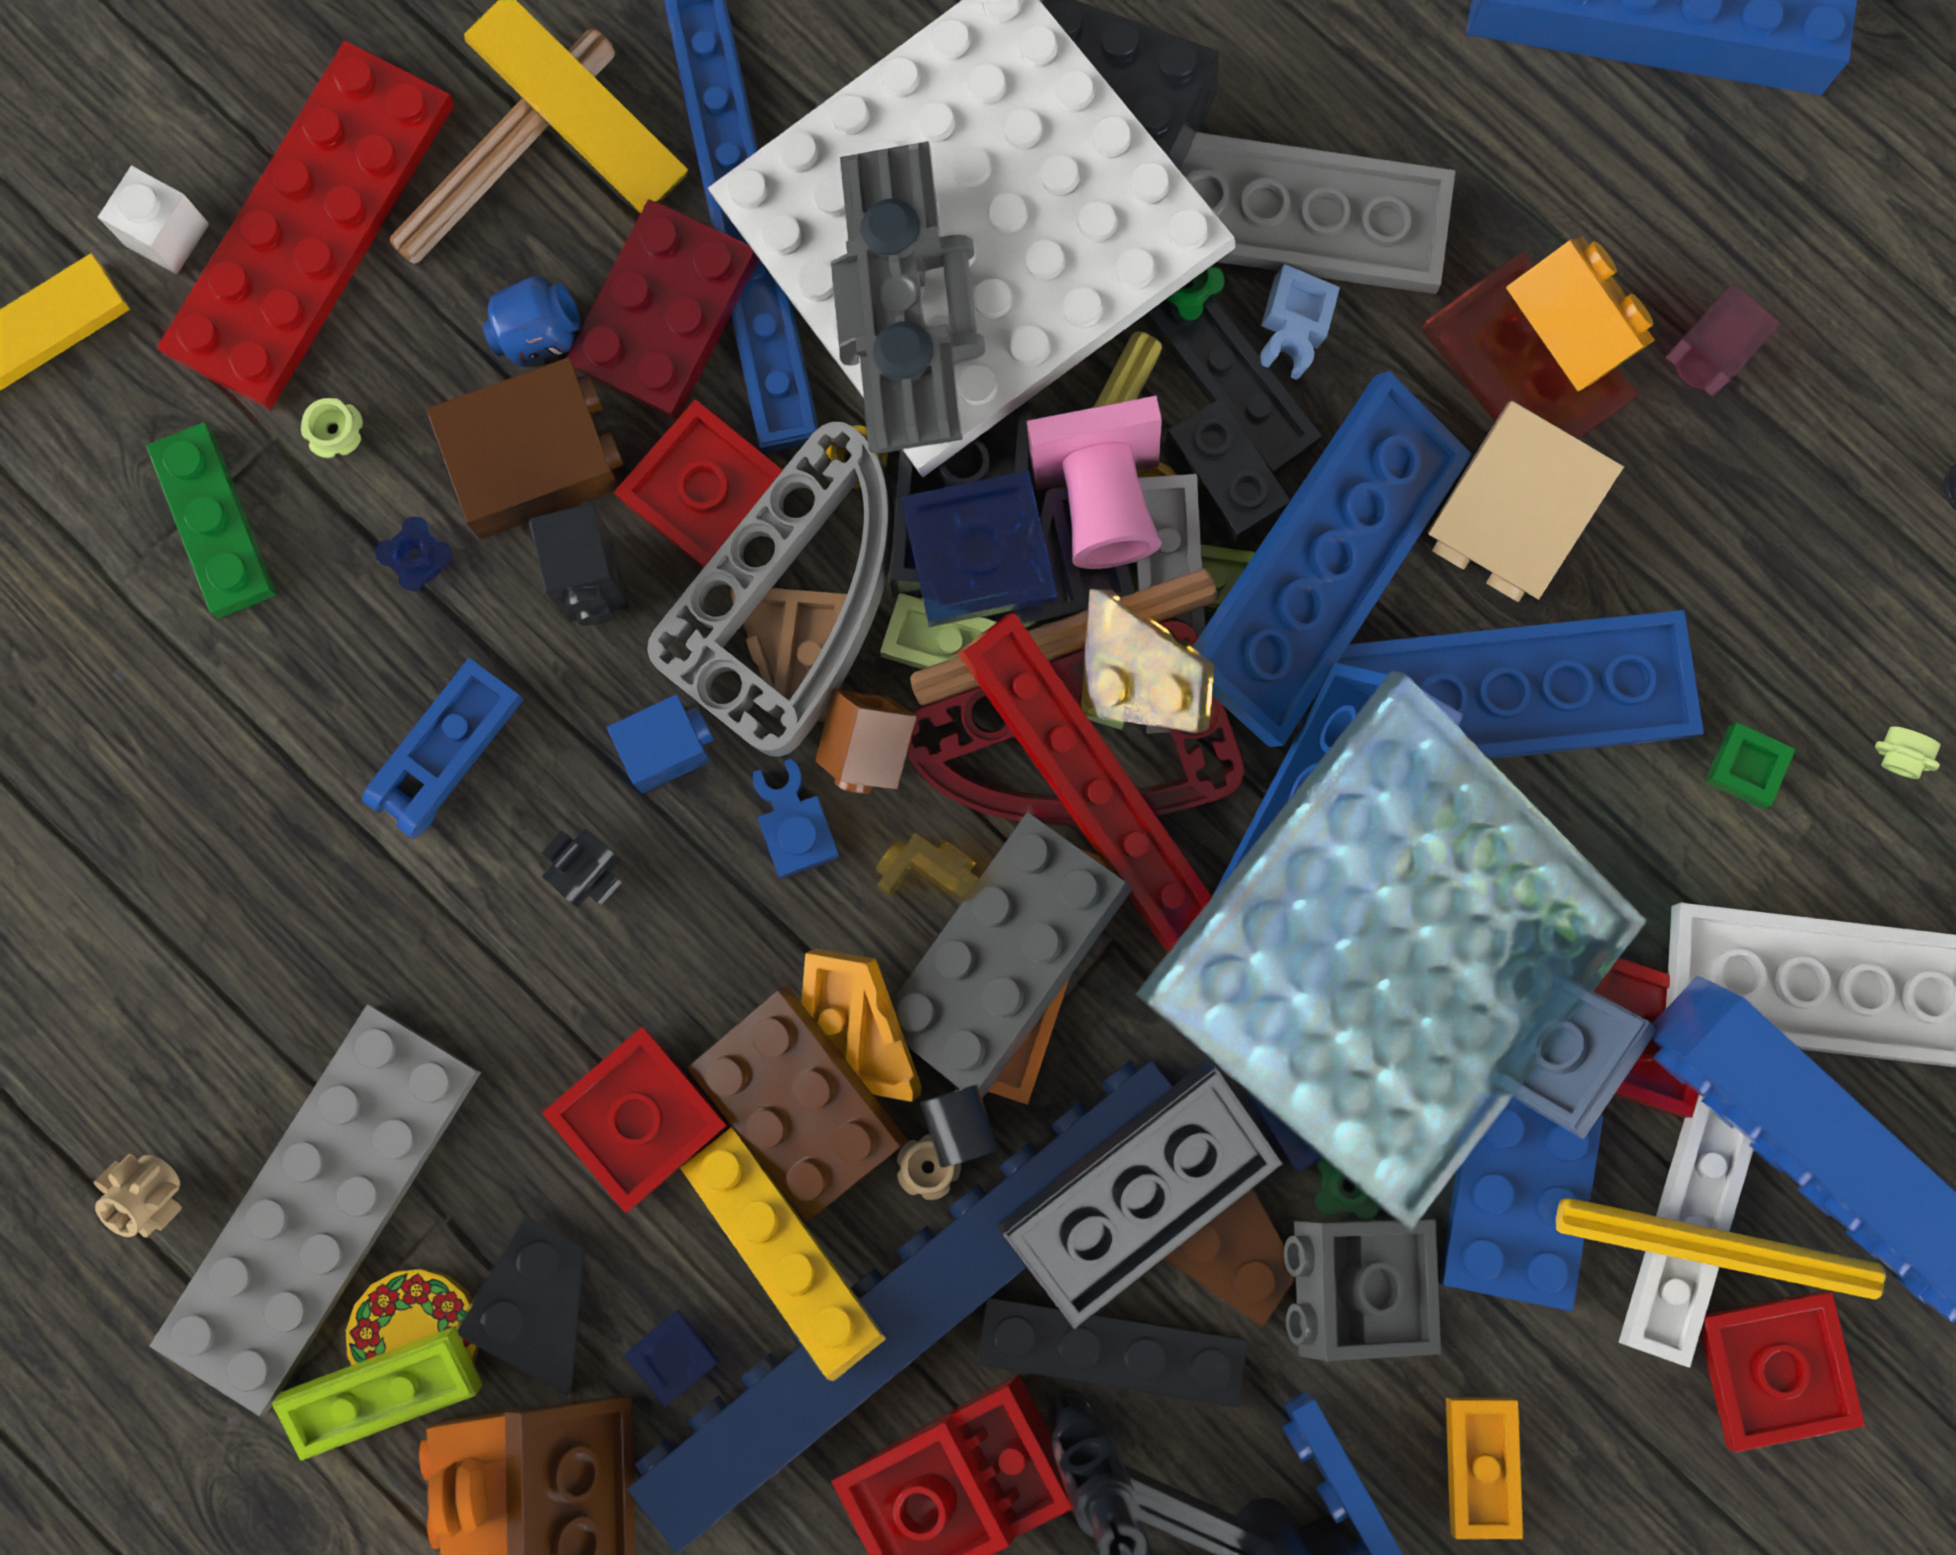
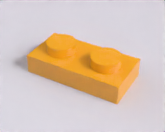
[1446,1397,1523,1539]

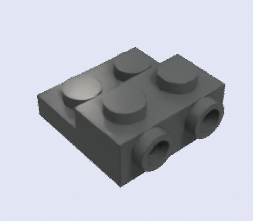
[1284,1219,1441,1361]

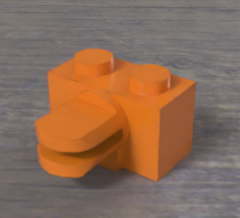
[419,1407,520,1555]

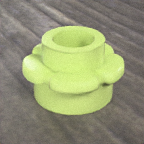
[301,398,363,458]
[1875,727,1941,779]

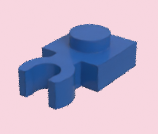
[753,758,840,879]

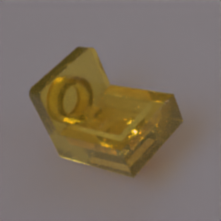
[875,833,978,904]

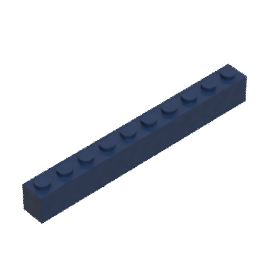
[627,1059,1172,1555]

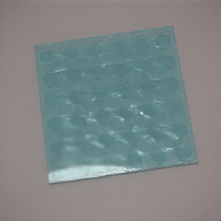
[1136,671,1646,1231]

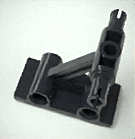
[1048,1391,1353,1555]

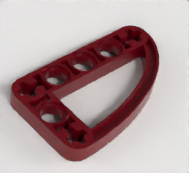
[907,618,1244,825]

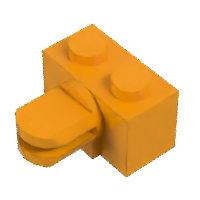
[1506,237,1655,392]

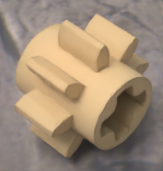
[94,1154,182,1238]

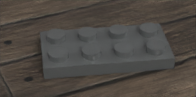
[892,812,1133,1099]

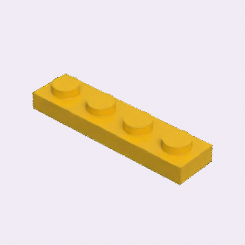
[680,1127,886,1382]

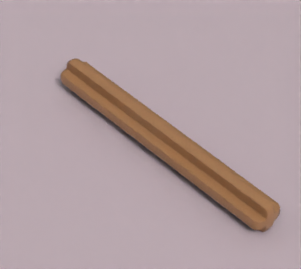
[390,28,615,264]
[910,569,1218,706]

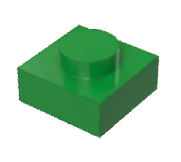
[1704,722,1796,810]

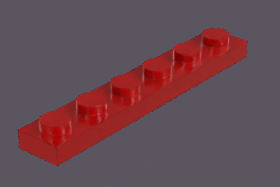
[956,613,1212,965]

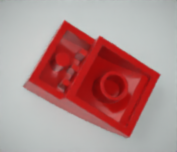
[831,1374,1073,1555]

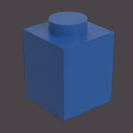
[606,694,714,794]

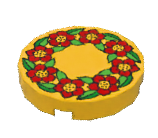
[346,1268,479,1365]

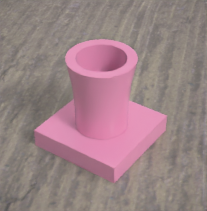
[1027,396,1162,569]

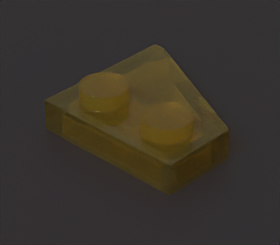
[1081,589,1214,732]

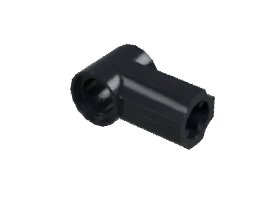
[920,1084,998,1168]

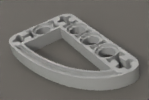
[647,422,894,757]

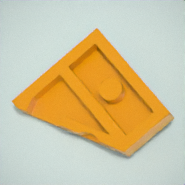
[801,948,922,1102]

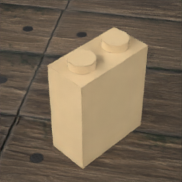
[1427,401,1624,602]

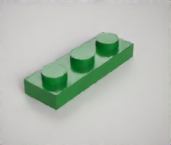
[146,422,277,619]

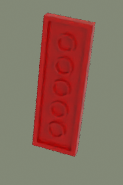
[156,40,455,411]

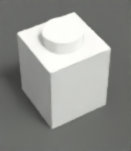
[98,166,209,274]

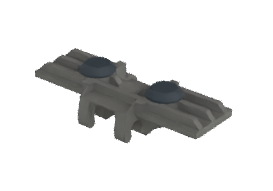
[831,141,985,454]

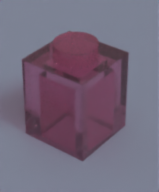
[1666,283,1781,397]

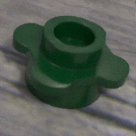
[1314,1151,1383,1220]

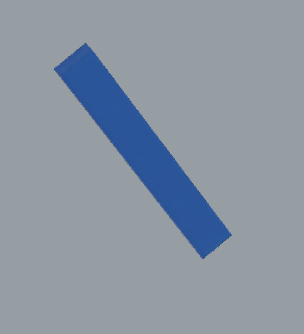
[664,0,819,454]

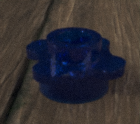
[375,517,452,591]

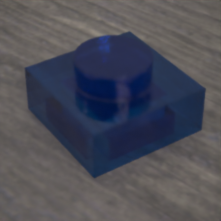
[624,1309,720,1407]

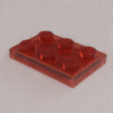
[1421,251,1638,440]

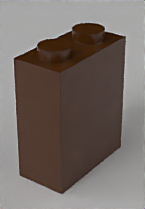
[426,357,624,540]

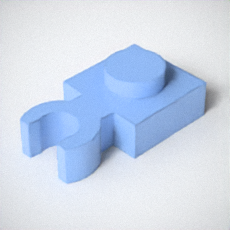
[1260,264,1340,380]

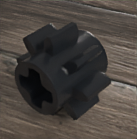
[541,828,622,908]

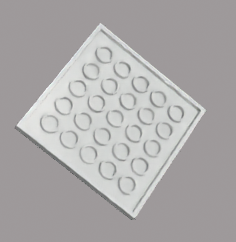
[708,0,1235,477]

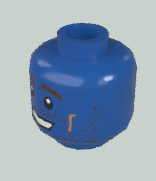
[483,275,581,368]

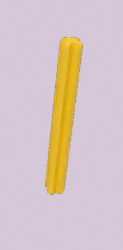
[1555,1198,1886,1299]

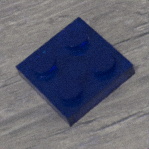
[901,470,1057,628]

